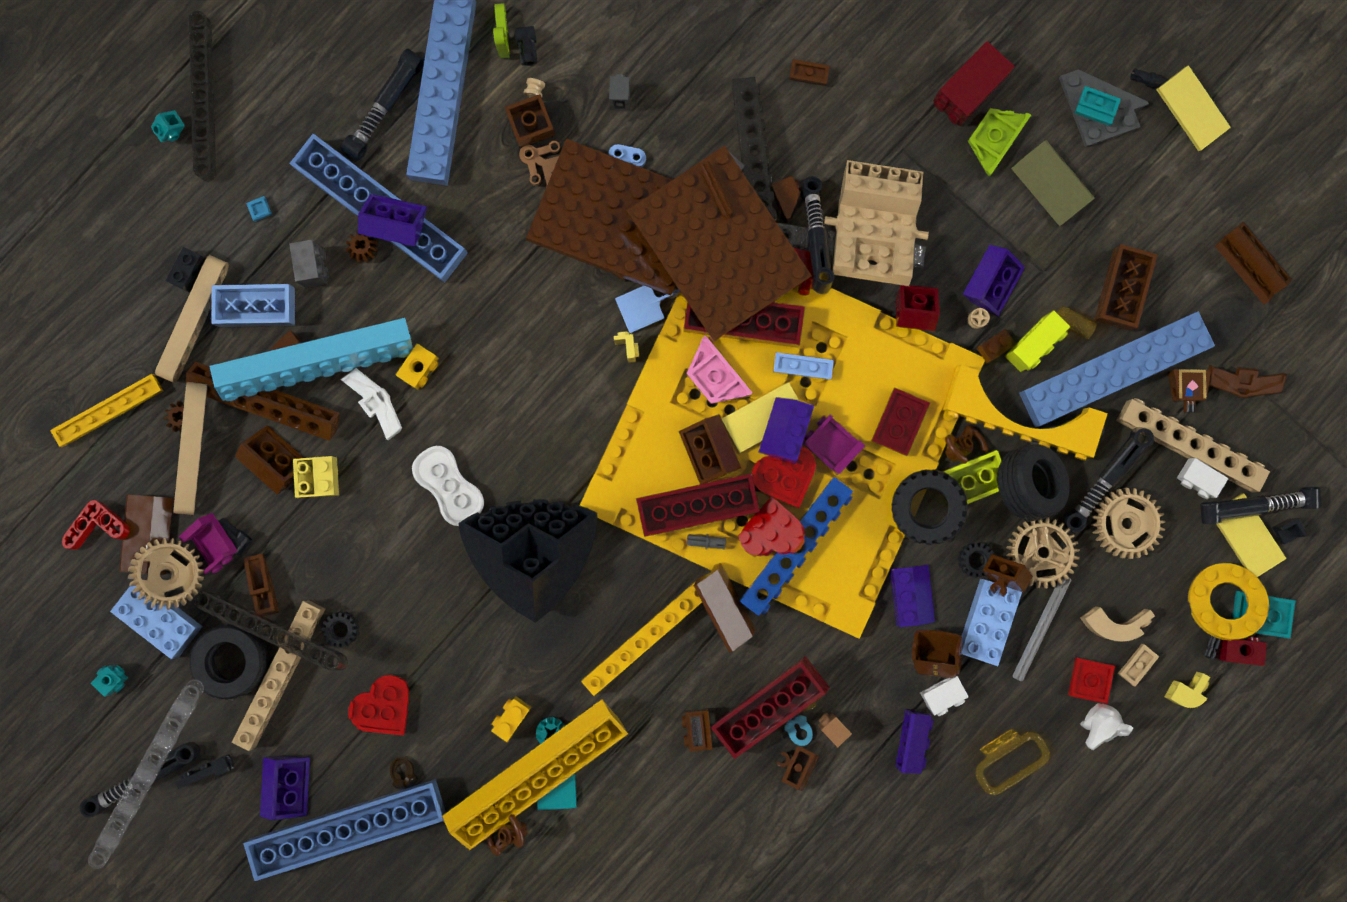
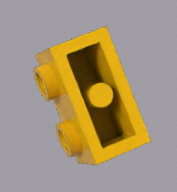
[491,696,532,742]

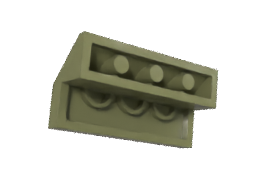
[1011,140,1095,226]

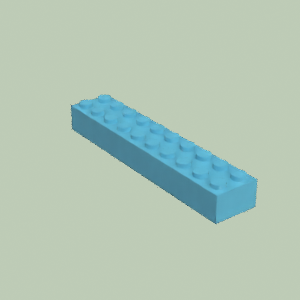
[210,318,413,401]

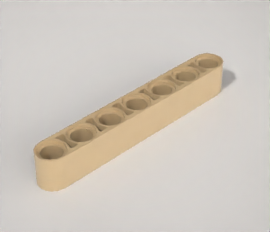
[155,255,229,383]
[173,382,207,515]

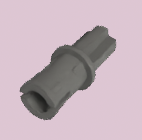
[687,534,726,550]

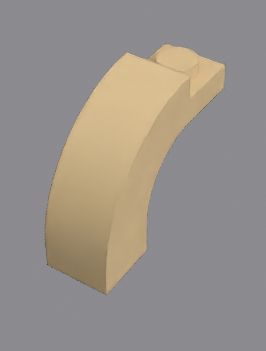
[1080,607,1155,641]

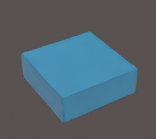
[246,196,272,222]

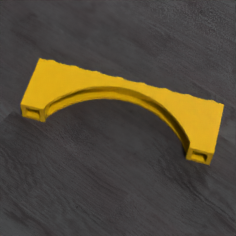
[943,365,1108,461]

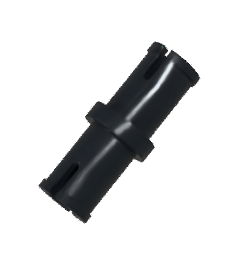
[1130,68,1169,88]

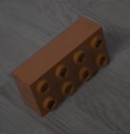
[1094,244,1158,331]

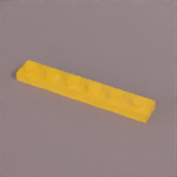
[50,374,163,447]

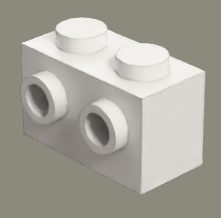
[1177,458,1228,499]
[920,676,968,716]

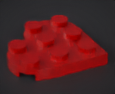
[752,447,816,508]
[739,496,805,557]
[348,674,409,735]

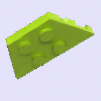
[968,108,1031,176]

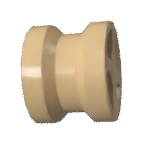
[523,78,545,98]
[967,308,990,329]

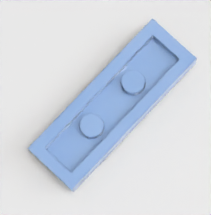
[773,352,834,380]

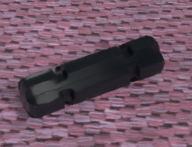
[1205,636,1222,660]

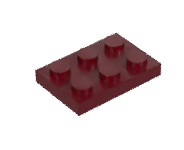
[871,387,930,456]

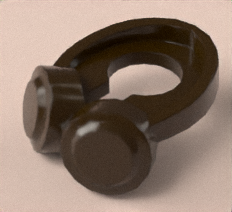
[390,757,418,789]

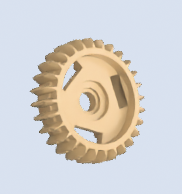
[1091,488,1165,559]
[1006,517,1080,589]
[128,538,204,610]

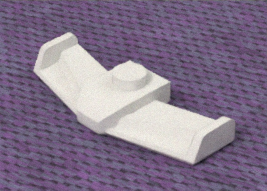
[341,368,402,440]

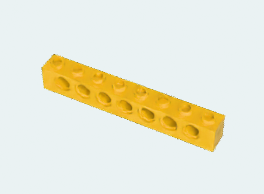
[581,581,702,696]

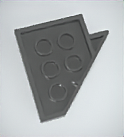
[1059,69,1149,148]

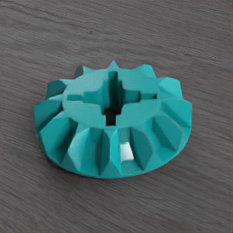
[536,717,565,744]

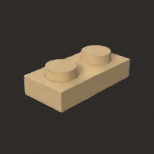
[1118,644,1159,687]

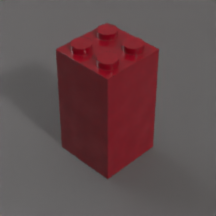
[933,41,1015,126]

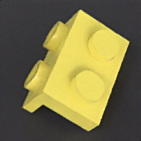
[614,332,639,363]

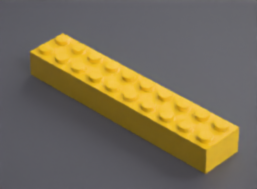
[442,700,628,850]

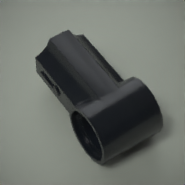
[515,26,537,66]
[218,518,253,556]

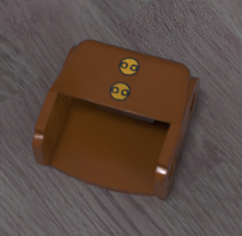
[912,630,962,679]

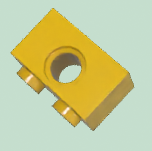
[396,344,439,390]

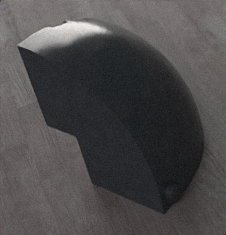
[458,499,597,623]

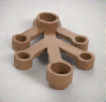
[519,141,560,187]

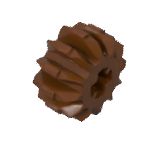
[346,230,378,263]
[164,401,184,433]

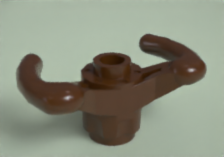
[945,425,989,464]
[486,814,527,856]

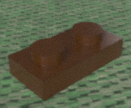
[789,59,830,86]
[977,329,1016,363]

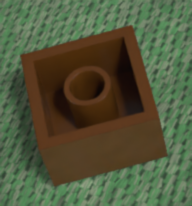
[504,94,555,148]

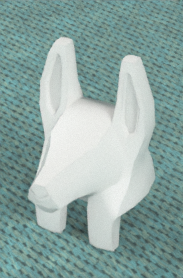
[1080,703,1133,750]

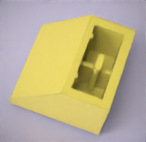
[293,456,339,498]

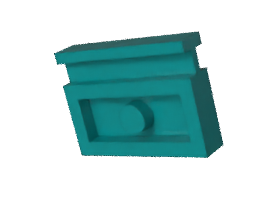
[1074,86,1121,126]

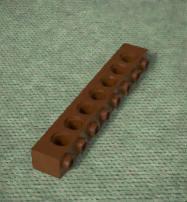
[186,362,340,441]

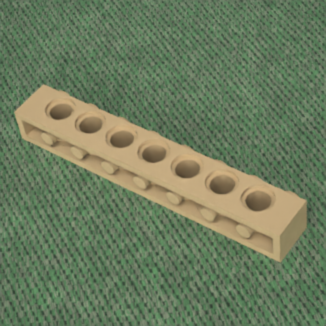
[1116,398,1270,493]
[232,600,325,751]

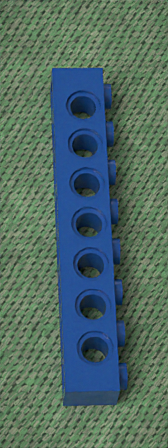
[739,477,853,616]

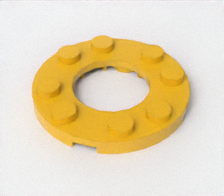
[1188,563,1269,641]

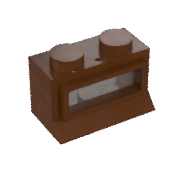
[682,708,713,752]

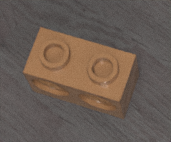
[818,712,852,748]

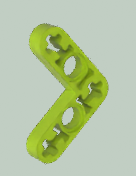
[493,3,510,58]

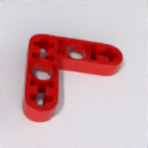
[62,500,130,550]

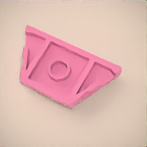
[687,335,752,404]

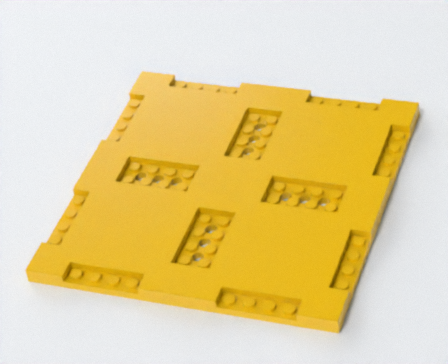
[579,286,985,639]

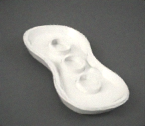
[412,446,484,526]

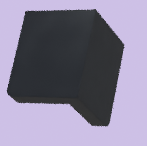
[1272,518,1307,544]

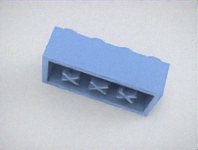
[212,284,295,327]
[961,579,1022,666]
[110,586,203,659]

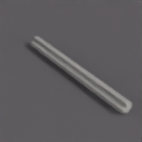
[1013,577,1071,681]

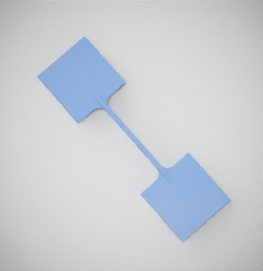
[615,286,680,333]

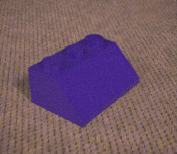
[358,194,427,246]
[963,245,1025,317]
[758,397,814,464]
[890,564,935,627]
[895,709,933,774]
[260,756,310,820]

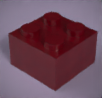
[896,285,940,331]

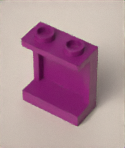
[803,414,865,475]
[179,513,238,575]

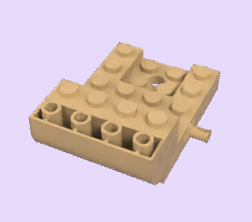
[824,160,929,286]

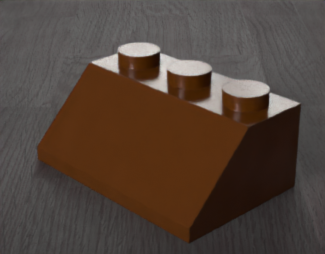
[679,414,741,484]
[235,425,304,495]

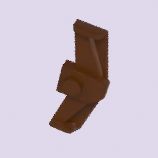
[1208,365,1287,398]

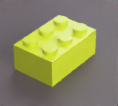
[1005,310,1070,372]
[942,450,1002,504]

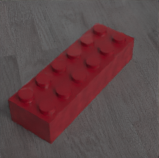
[684,302,805,348]
[636,474,760,537]
[711,656,830,759]

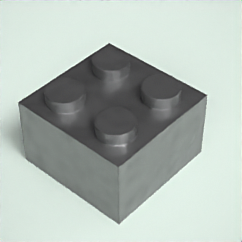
[289,240,329,288]

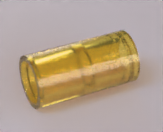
[1057,305,1097,340]

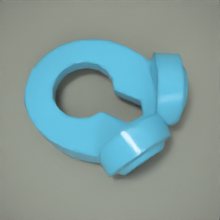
[784,715,813,746]

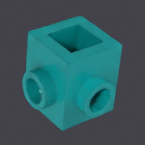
[151,110,185,142]
[90,665,128,697]

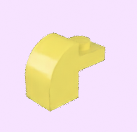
[1164,672,1210,708]

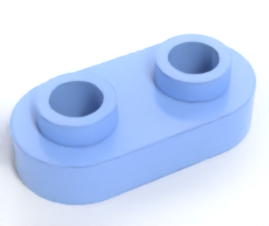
[609,144,646,168]

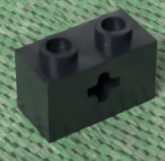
[165,247,206,293]

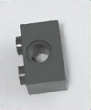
[609,74,630,111]

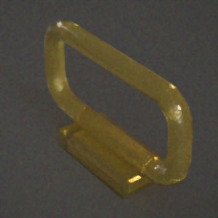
[975,729,1050,795]

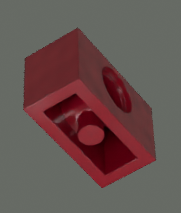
[1219,637,1267,666]

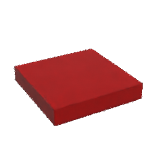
[1068,657,1115,704]

